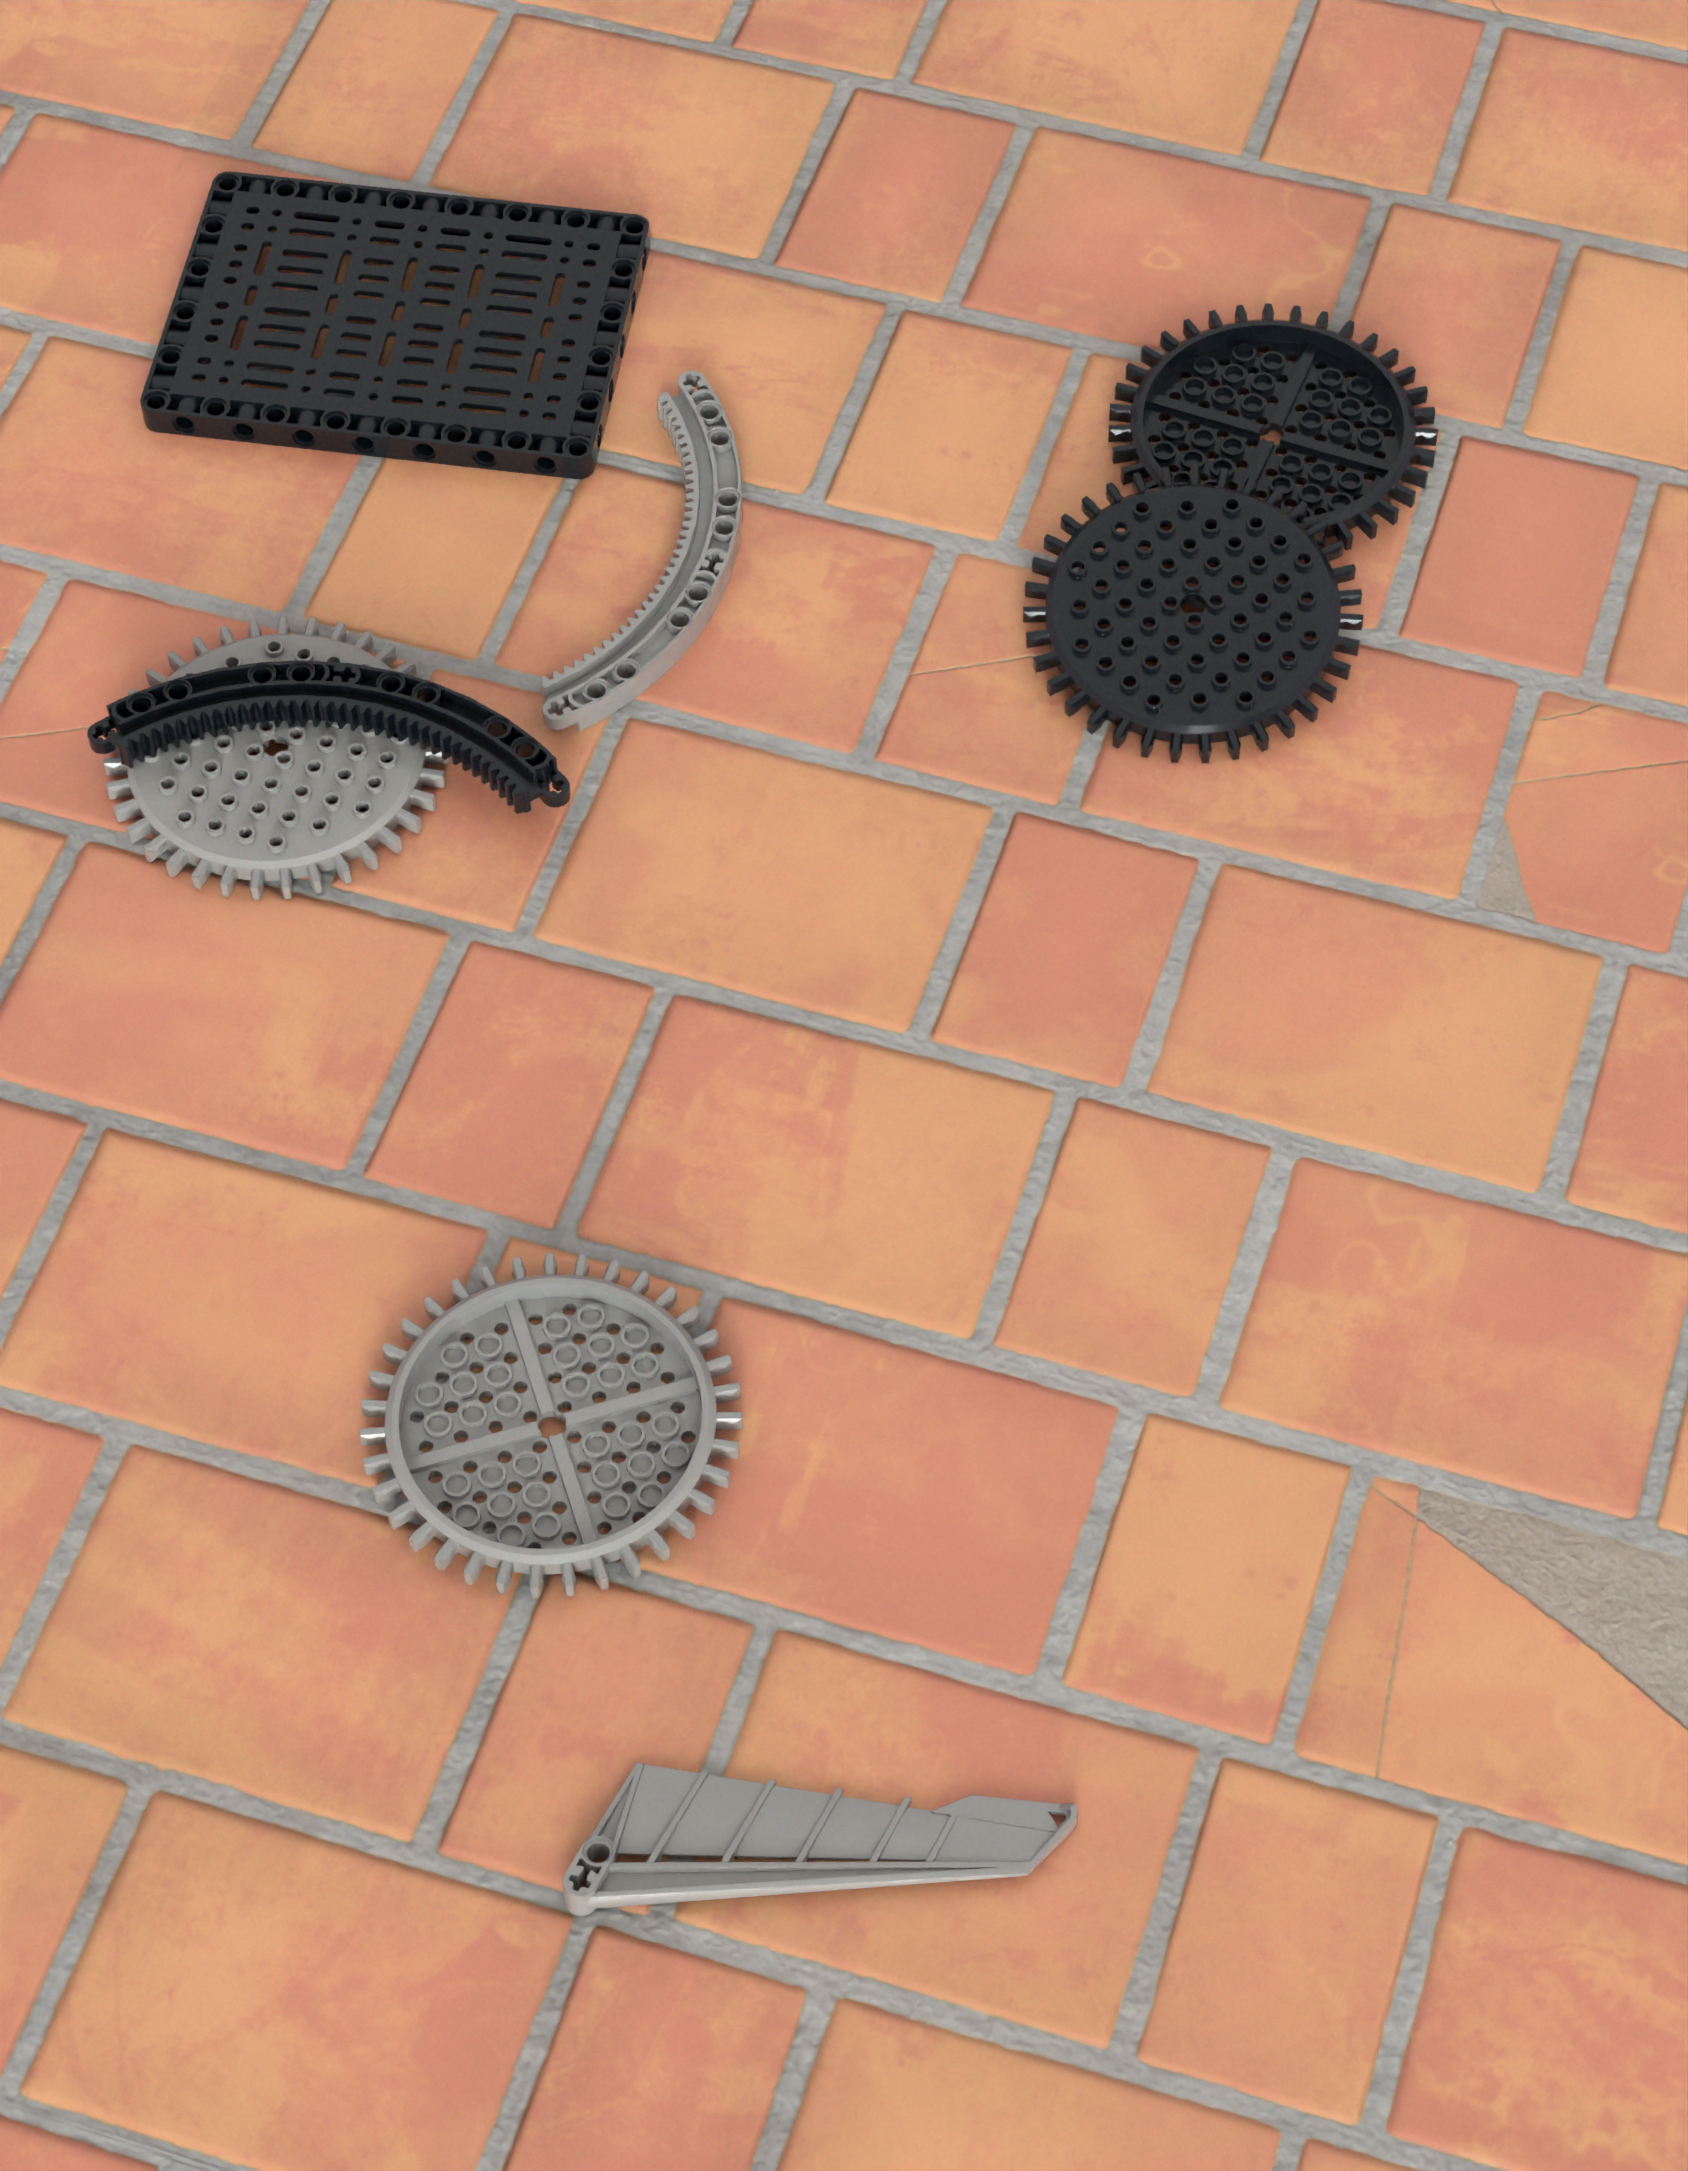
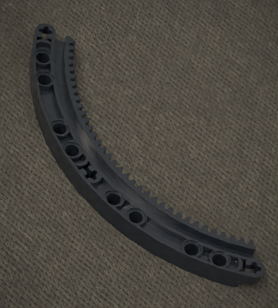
[87,660,571,814]

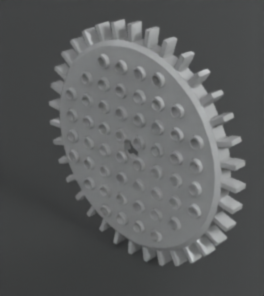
[104,616,450,900]
[359,1253,743,1598]

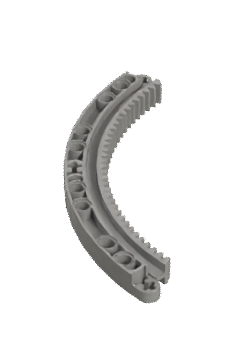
[541,370,743,732]

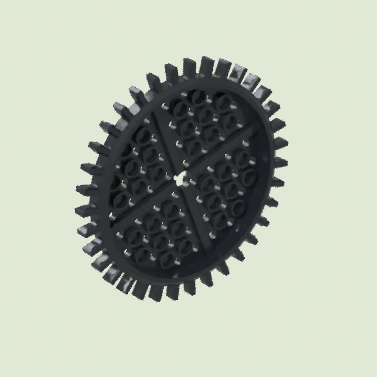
[1108,304,1438,551]
[1023,465,1363,763]

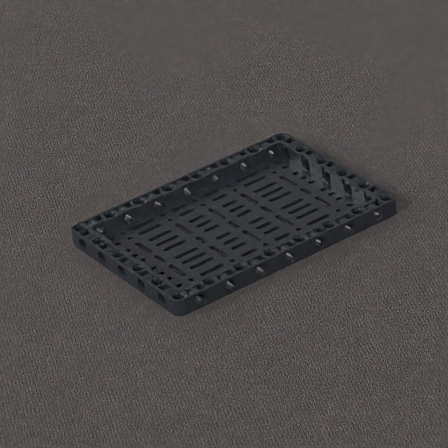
[140,171,650,479]

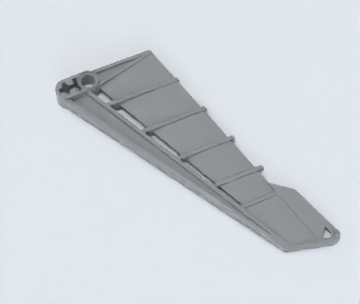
[563,1763,1078,1916]

